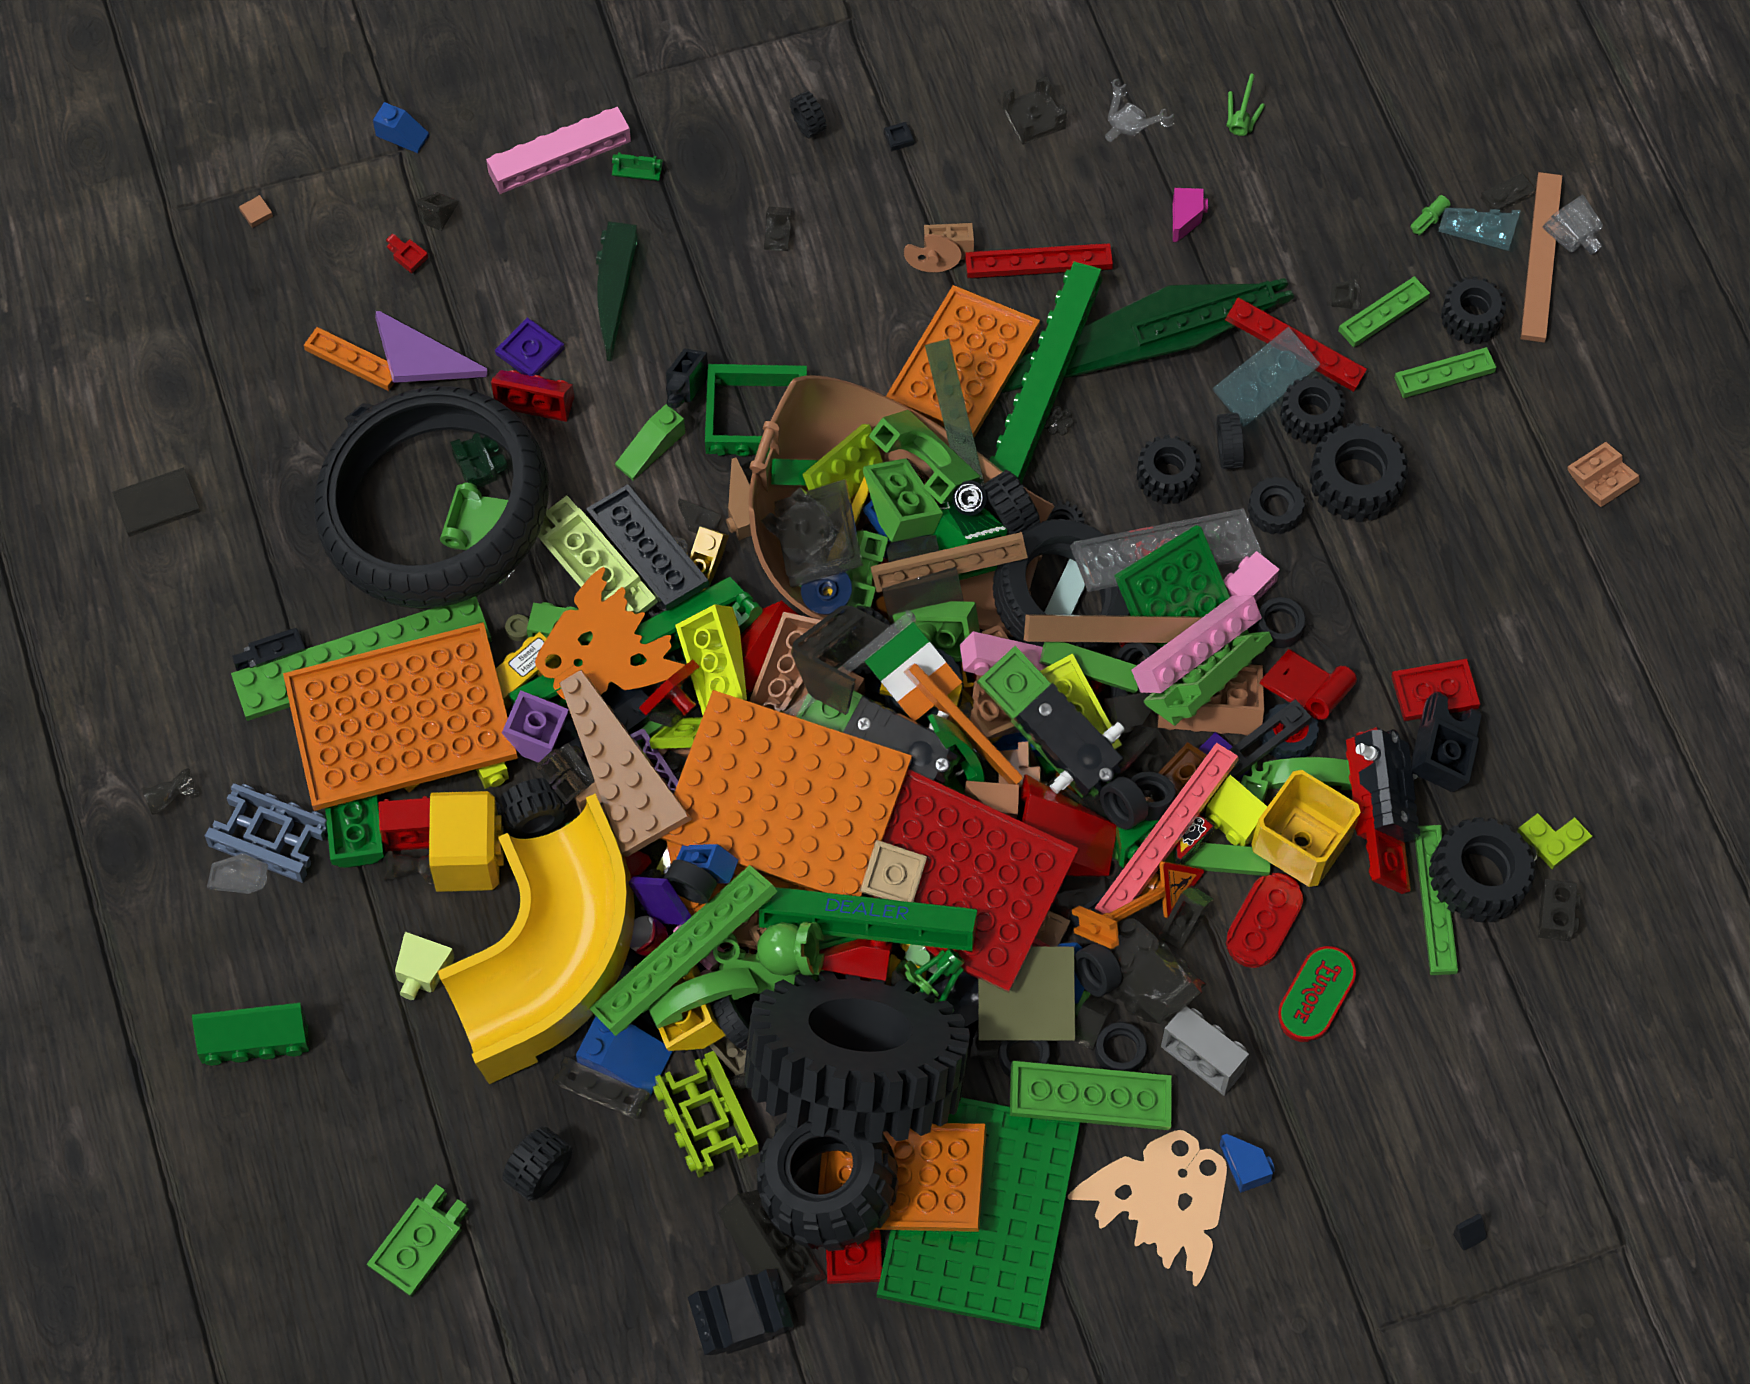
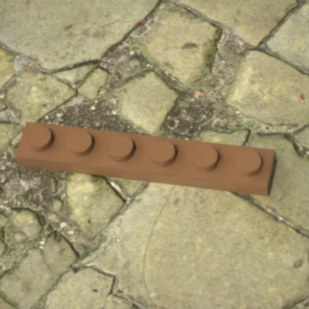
[871,532,1028,592]

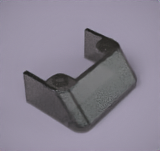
[791,605,900,715]

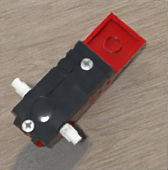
[1346,727,1420,894]

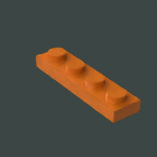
[304,327,394,391]

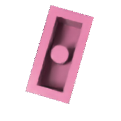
[1223,551,1280,602]

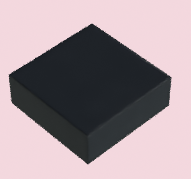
[884,122,914,152]

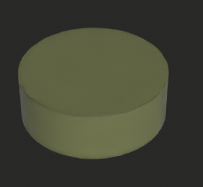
[505,614,529,641]

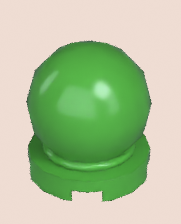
[757,922,824,976]

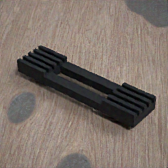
[1228,699,1313,779]

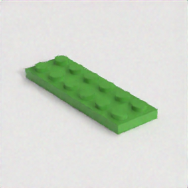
[1010,1061,1171,1130]

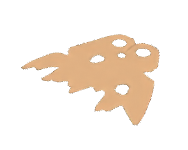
[1068,1130,1227,1286]

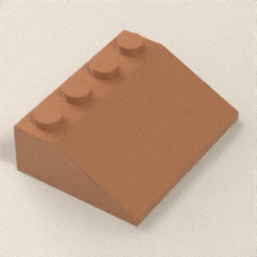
[1158,665,1264,736]

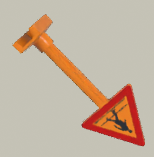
[1072,861,1204,949]

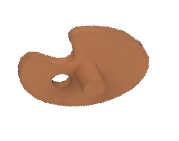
[904,234,961,272]

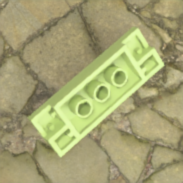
[538,495,658,614]

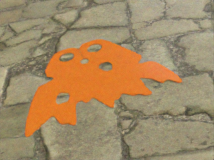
[535,567,685,699]

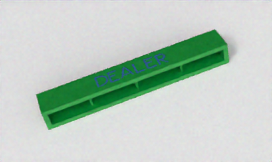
[759,887,977,951]

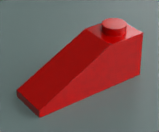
[819,939,893,981]

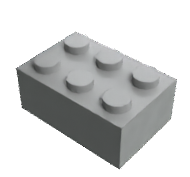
[1161,1005,1249,1096]

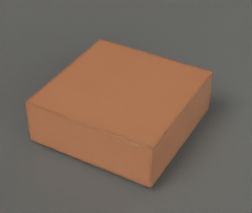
[239,195,273,228]

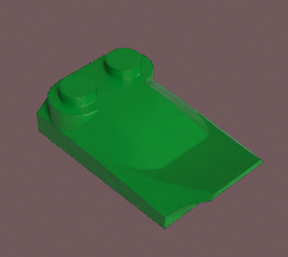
[325,795,384,868]

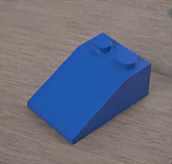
[576,1017,673,1097]

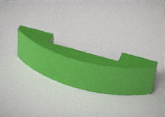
[1263,757,1352,790]
[648,968,758,1029]

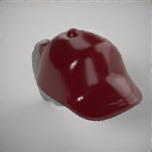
[630,916,668,956]

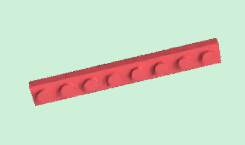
[1095,743,1239,925]

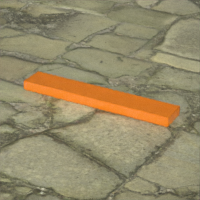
[904,663,1023,785]

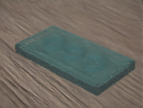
[1212,327,1320,427]

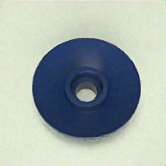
[801,565,852,615]

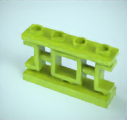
[653,1051,759,1178]

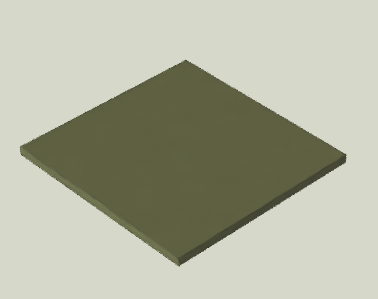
[978,946,1075,1041]

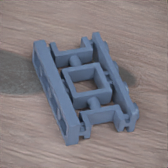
[205,783,328,883]

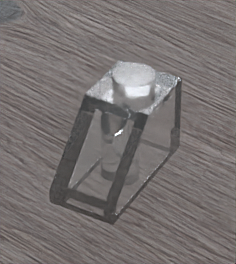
[207,853,268,894]

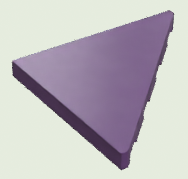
[375,311,487,383]

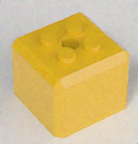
[1251,770,1361,887]
[429,791,504,892]

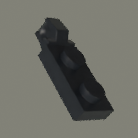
[232,628,306,671]

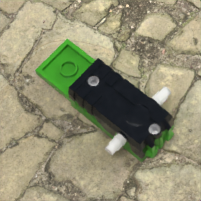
[976,646,1125,798]
[796,673,961,786]

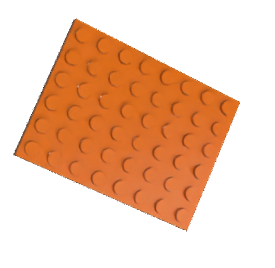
[283,622,518,811]
[660,690,912,897]

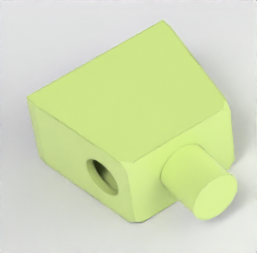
[395,932,454,1000]

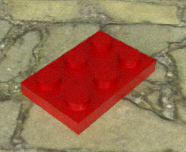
[1391,659,1480,721]

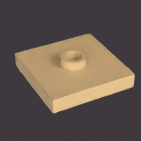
[859,840,927,902]

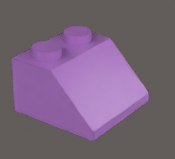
[502,690,569,766]

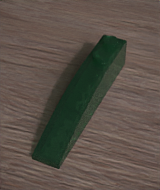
[596,221,638,362]

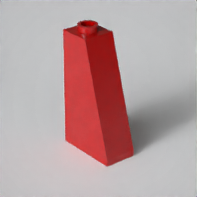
[740,600,798,694]

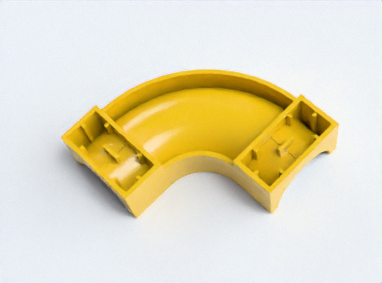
[437,794,635,1084]

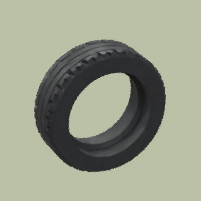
[992,519,1131,653]

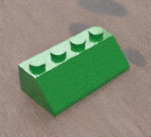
[192,1003,309,1066]

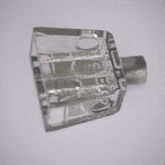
[1543,194,1603,255]

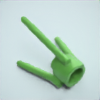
[1226,74,1265,136]

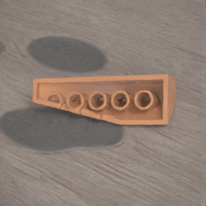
[749,612,828,713]

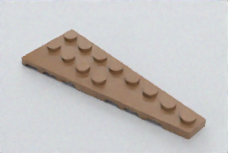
[560,670,692,857]

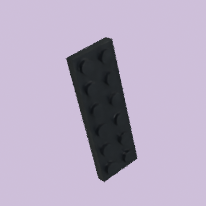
[586,484,710,611]

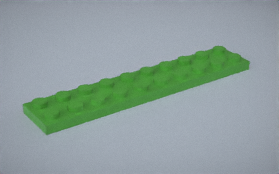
[231,596,492,721]

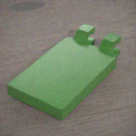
[367,1184,469,1297]

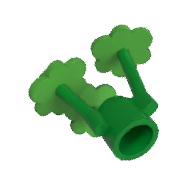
[905,949,965,1013]

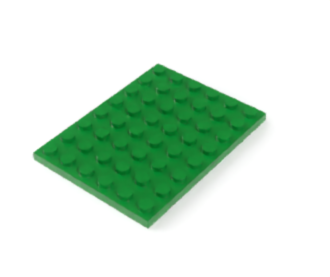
[877,1097,1080,1330]

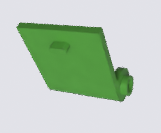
[440,483,508,550]

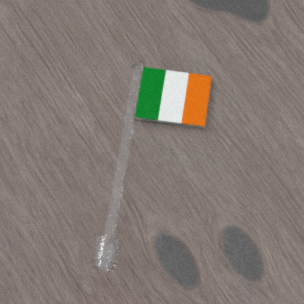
[784,610,962,721]

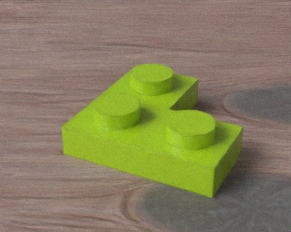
[1517,813,1592,870]

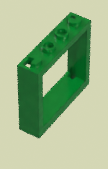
[705,364,807,457]

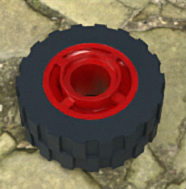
[1260,703,1319,760]

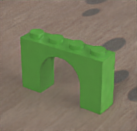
[869,409,981,504]

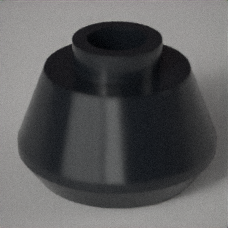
[952,481,987,516]

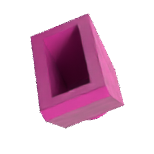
[1173,188,1208,242]

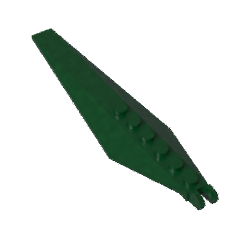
[1001,278,1295,393]

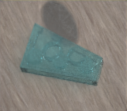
[1438,208,1521,251]

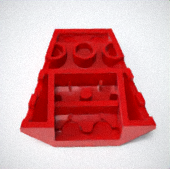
[1020,774,1116,876]

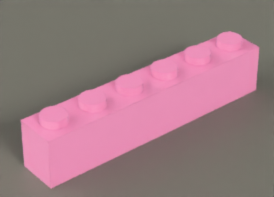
[486,107,631,194]
[1131,595,1262,693]

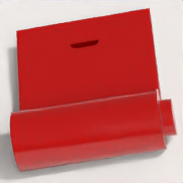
[1259,649,1357,719]

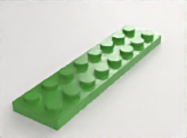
[589,865,778,1036]

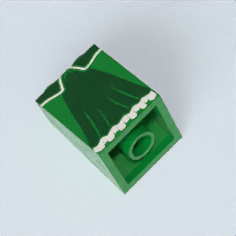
[930,501,1007,581]

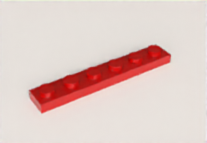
[965,243,1113,278]
[1225,298,1367,392]

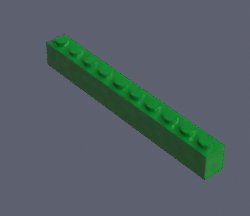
[989,261,1103,484]
[508,577,746,708]

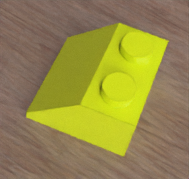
[1205,775,1267,847]

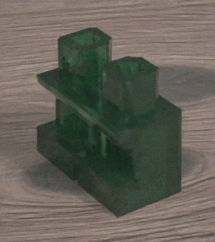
[450,433,508,489]

